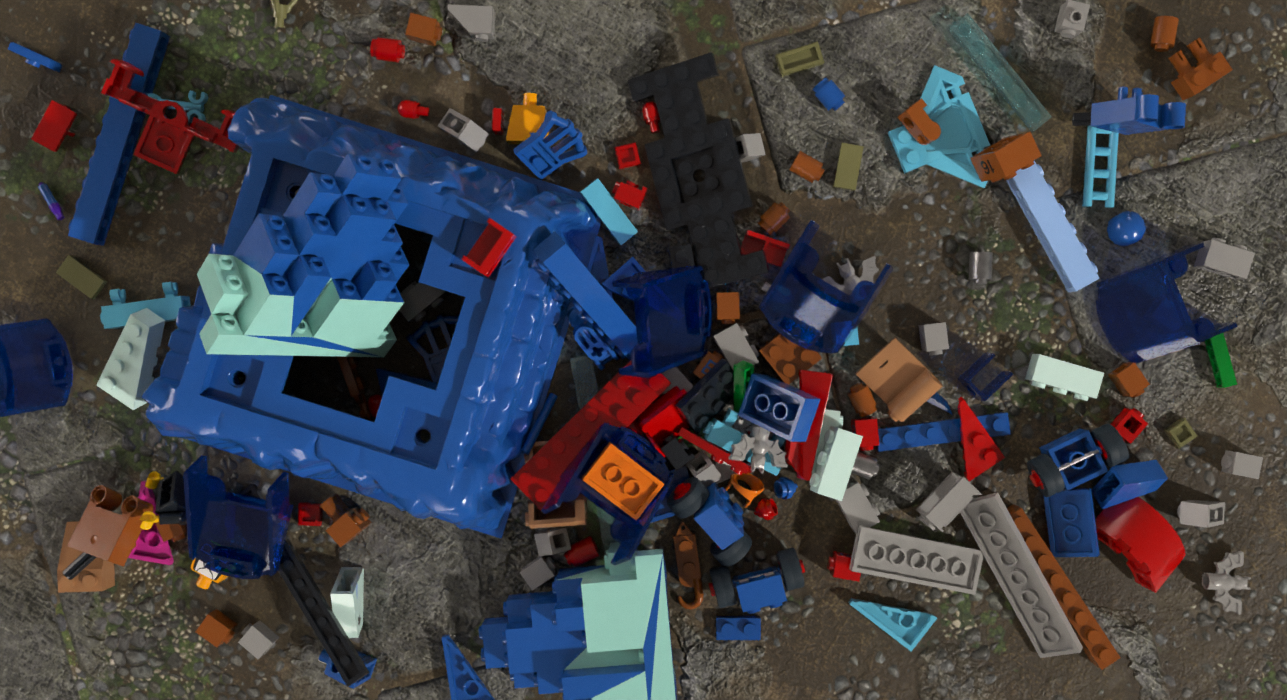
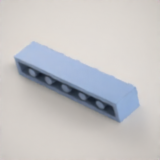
[1006,161,1100,292]

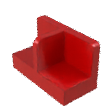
[31,100,77,152]
[741,230,790,267]

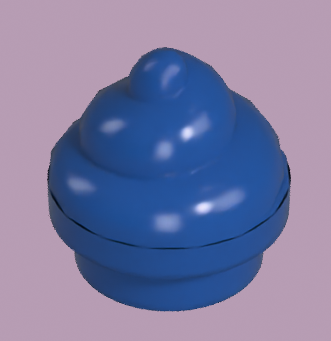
[774,477,798,500]

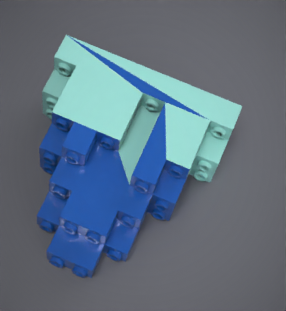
[197,153,409,357]
[479,541,677,700]

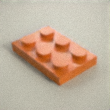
[581,442,664,521]

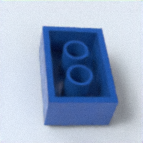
[738,374,821,442]

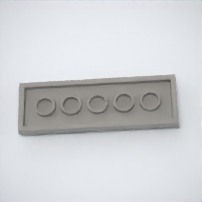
[849,525,984,595]

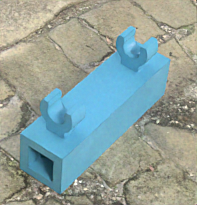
[100,282,191,329]
[703,408,785,476]

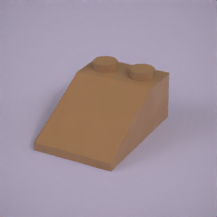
[57,521,115,593]

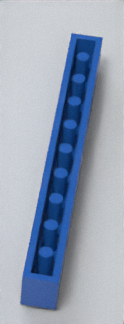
[68,23,170,246]

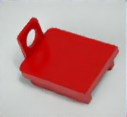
[639,386,689,458]

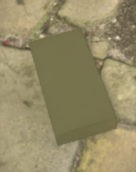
[775,41,824,77]
[833,143,864,191]
[56,255,108,299]

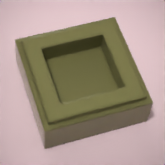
[1164,418,1198,449]

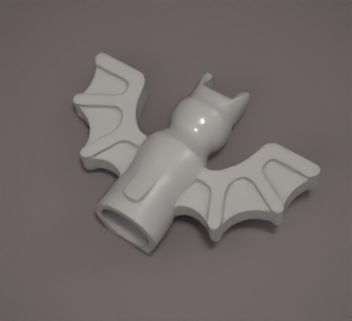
[817,256,879,304]
[728,427,788,474]
[1202,551,1251,615]

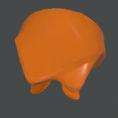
[725,473,764,508]

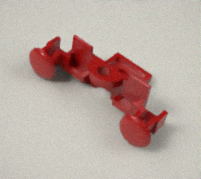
[101,59,239,174]

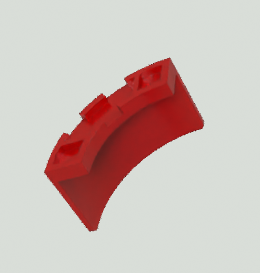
[1095,497,1186,593]

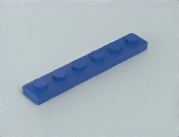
[876,412,1011,452]

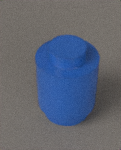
[813,77,845,111]

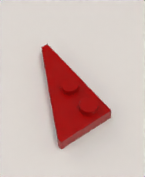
[958,396,1005,481]
[678,427,752,475]

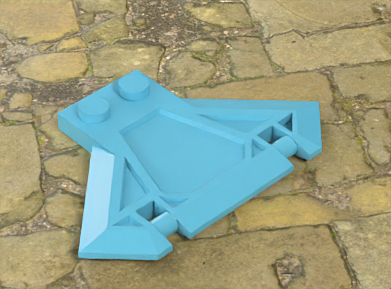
[888,65,990,188]

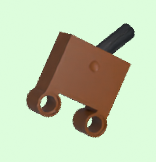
[63,485,153,580]

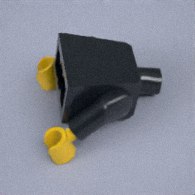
[140,470,207,530]

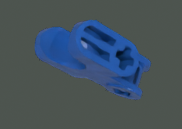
[567,306,620,371]

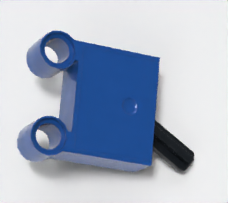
[1072,87,1186,135]

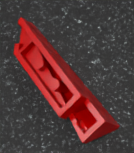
[785,370,832,481]

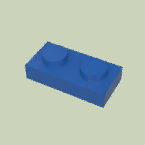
[716,616,761,640]

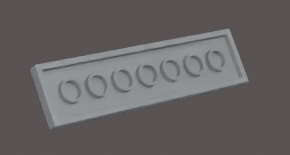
[960,492,1083,658]

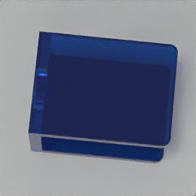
[958,353,1013,401]

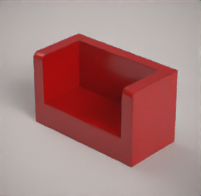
[461,218,517,277]

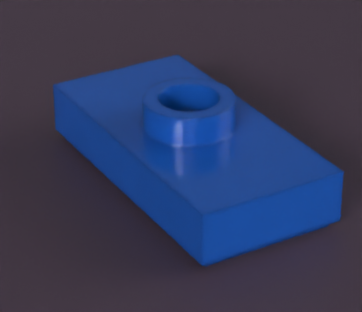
[8,42,62,73]

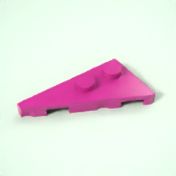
[128,481,174,565]

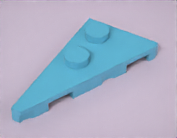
[848,598,937,652]

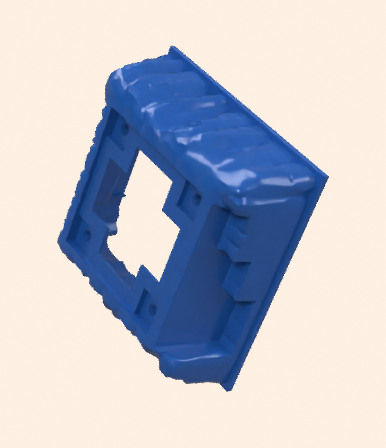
[141,95,602,539]

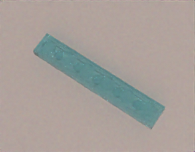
[948,13,1052,132]

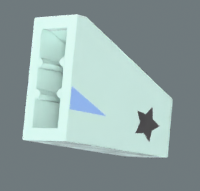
[330,567,364,638]

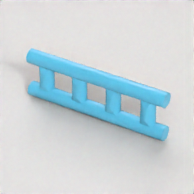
[1082,126,1119,208]

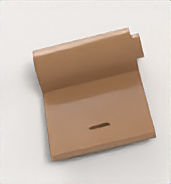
[856,337,943,422]

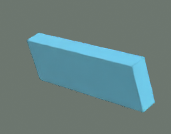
[580,178,638,245]

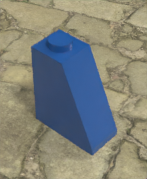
[1091,460,1168,509]

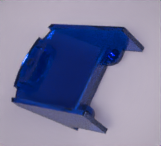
[759,220,893,353]
[1096,243,1238,364]
[612,266,712,378]
[0,318,73,417]
[541,423,675,566]
[183,455,293,579]

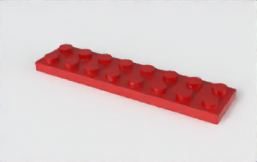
[511,352,671,512]

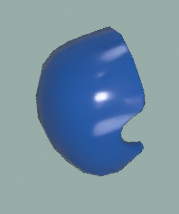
[1107,211,1146,246]

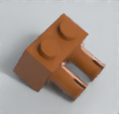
[1168,37,1233,100]
[320,494,372,548]

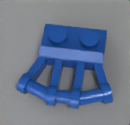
[513,110,587,180]
[406,313,460,383]

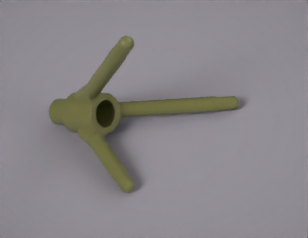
[270,0,298,28]

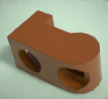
[898,98,941,145]

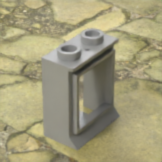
[916,472,982,532]

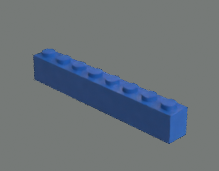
[533,231,652,361]

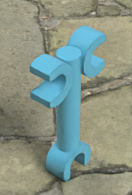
[148,90,208,123]

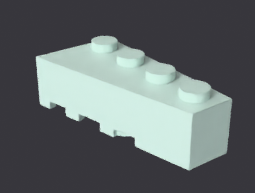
[97,308,165,410]

